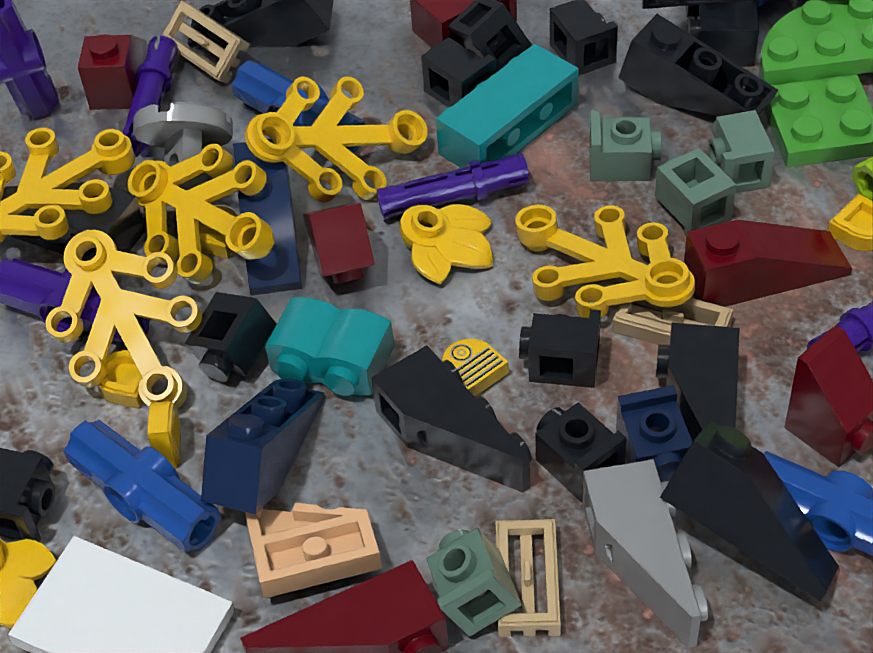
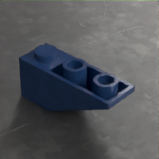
[201,379,325,514]

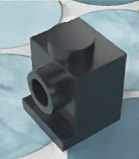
[448,0,532,72]
[550,0,618,76]
[421,37,496,107]
[185,292,277,382]
[519,310,601,388]
[535,402,627,503]
[0,448,55,542]

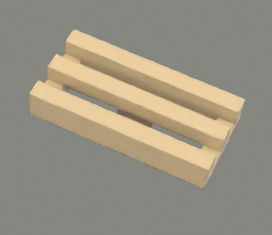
[162,0,250,84]
[612,298,733,345]
[496,519,561,637]

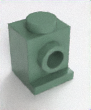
[589,110,661,181]
[708,110,775,193]
[655,148,736,236]
[426,527,522,636]

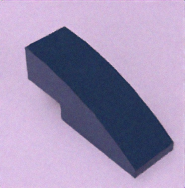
[233,139,302,296]

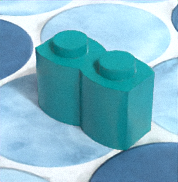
[265,297,395,396]

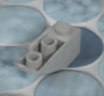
[582,459,708,648]

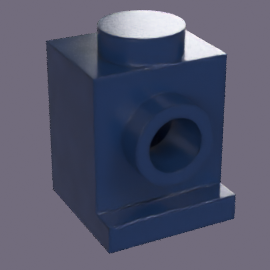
[616,385,693,482]

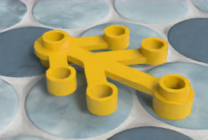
[245,76,428,202]
[0,127,135,244]
[128,143,274,284]
[515,205,695,318]
[46,230,202,409]

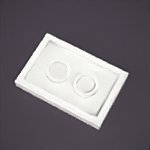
[8,536,234,653]

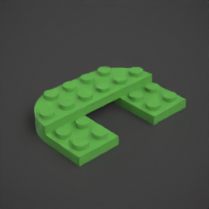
[758,0,873,168]

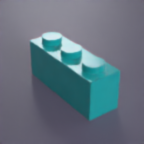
[436,44,579,168]

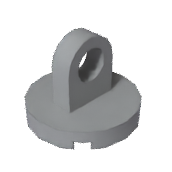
[133,102,233,191]

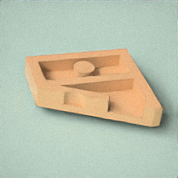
[245,503,382,599]

